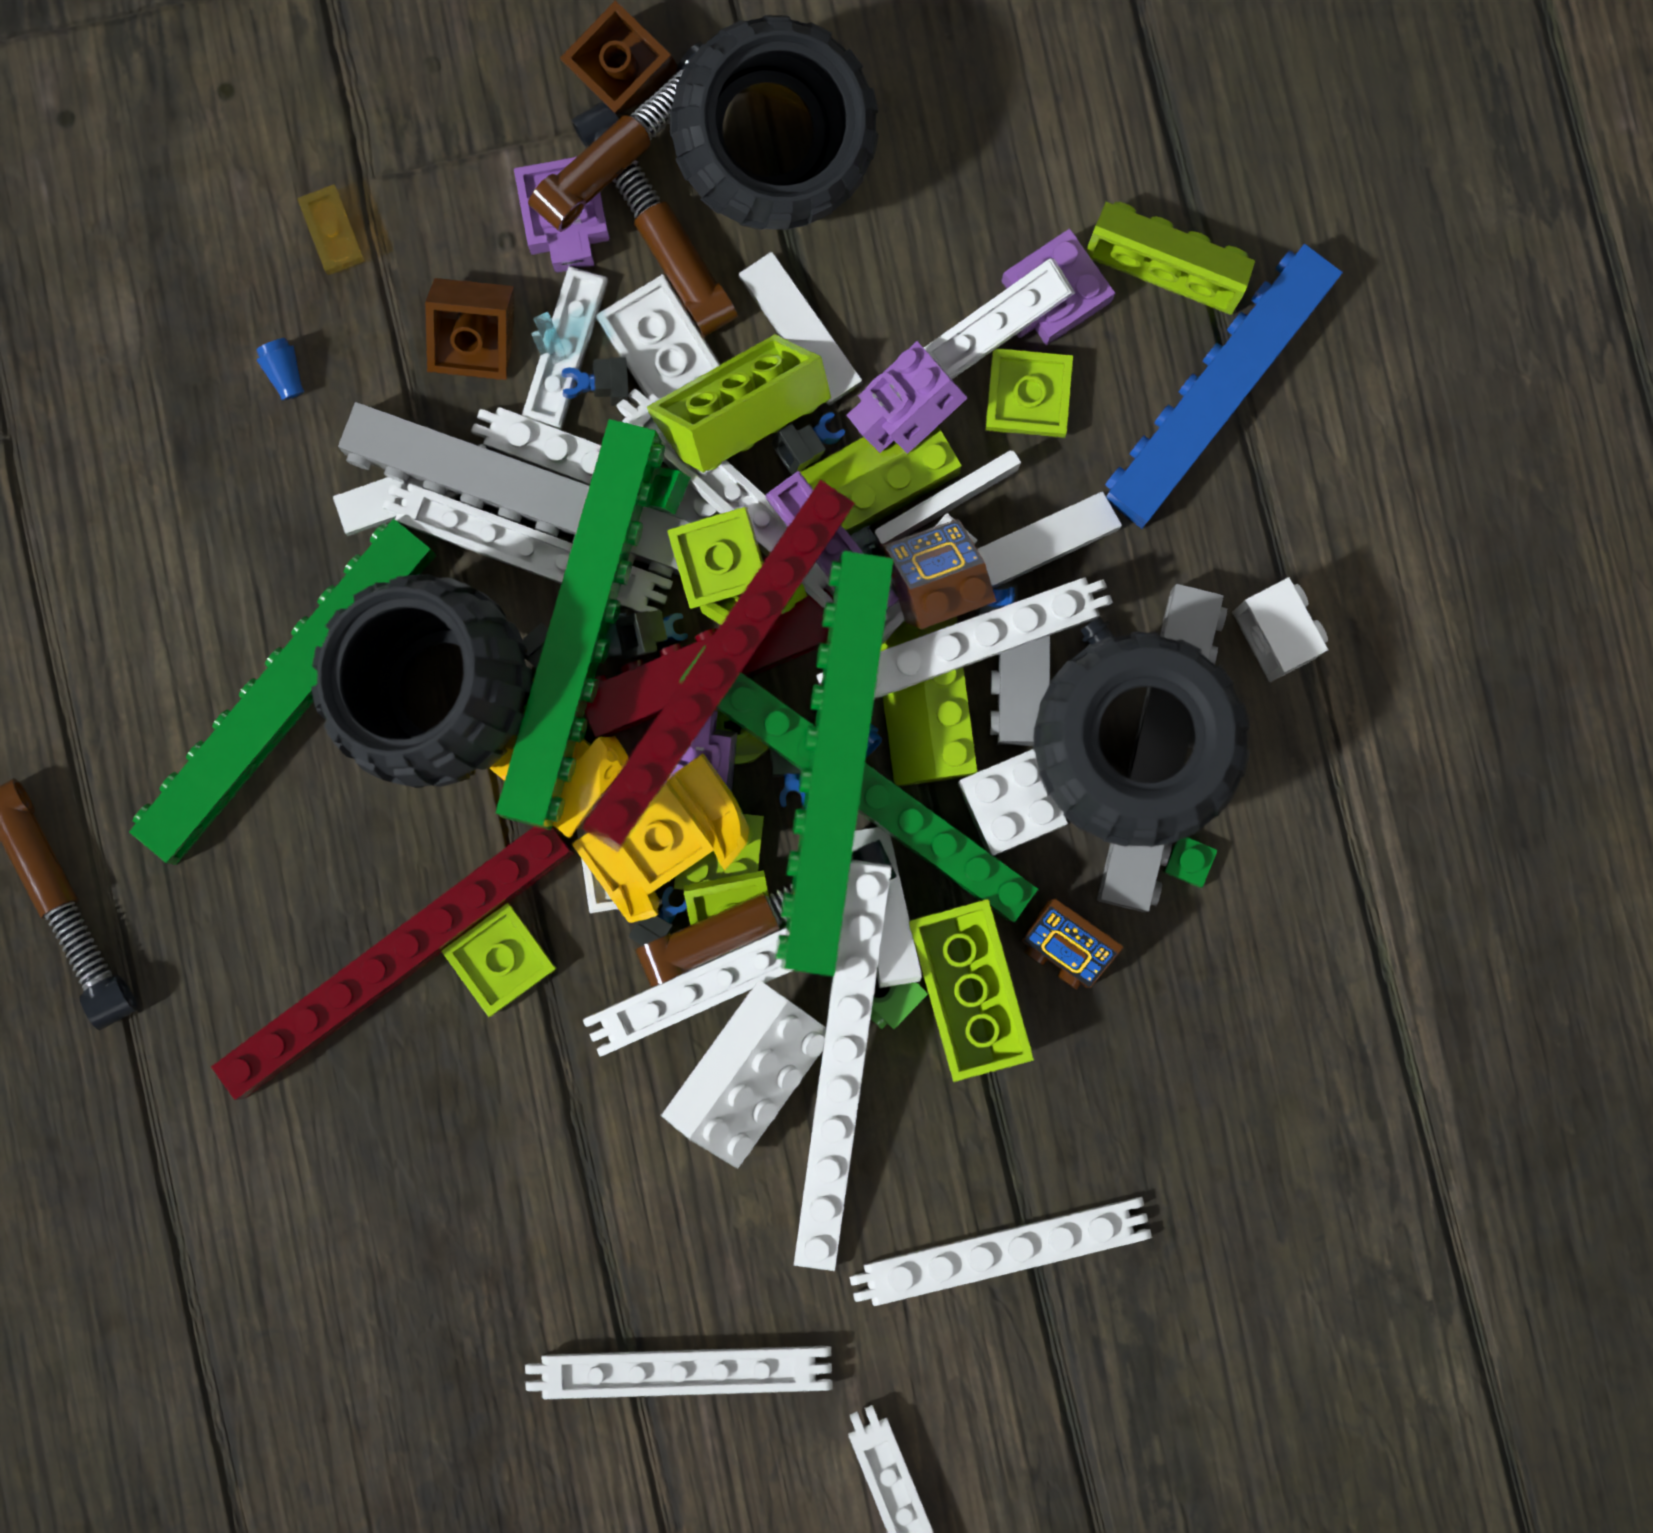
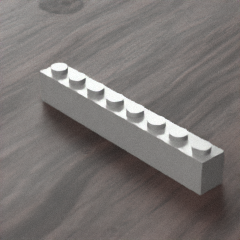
[1097,584,1227,913]

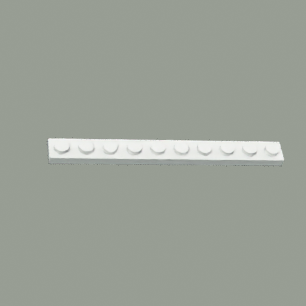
[794,860,891,1271]

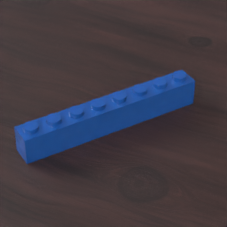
[1105,243,1343,529]

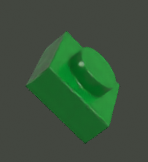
[649,467,691,514]
[1163,837,1218,888]

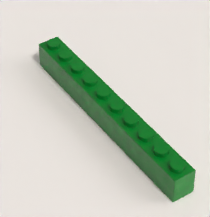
[496,419,665,831]
[129,518,436,865]
[775,551,894,976]
[679,646,1038,923]

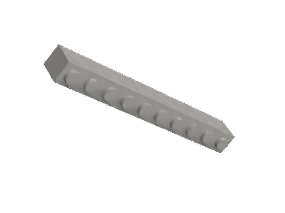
[338,402,691,578]

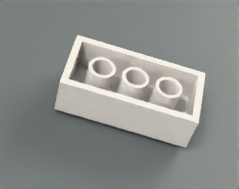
[661,980,826,1169]

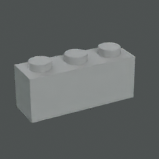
[990,635,1050,746]

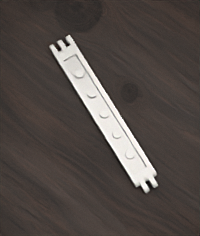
[617,389,835,608]
[471,407,720,523]
[382,484,673,612]
[817,578,1113,699]
[582,927,793,1056]
[849,1197,1152,1306]
[525,1346,833,1399]
[848,1405,934,1533]

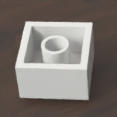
[1232,577,1328,682]
[957,749,1068,856]

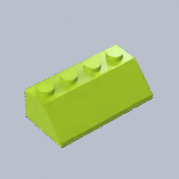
[1086,202,1255,315]
[647,334,832,473]
[800,426,962,536]
[881,616,977,786]
[909,899,1034,1082]

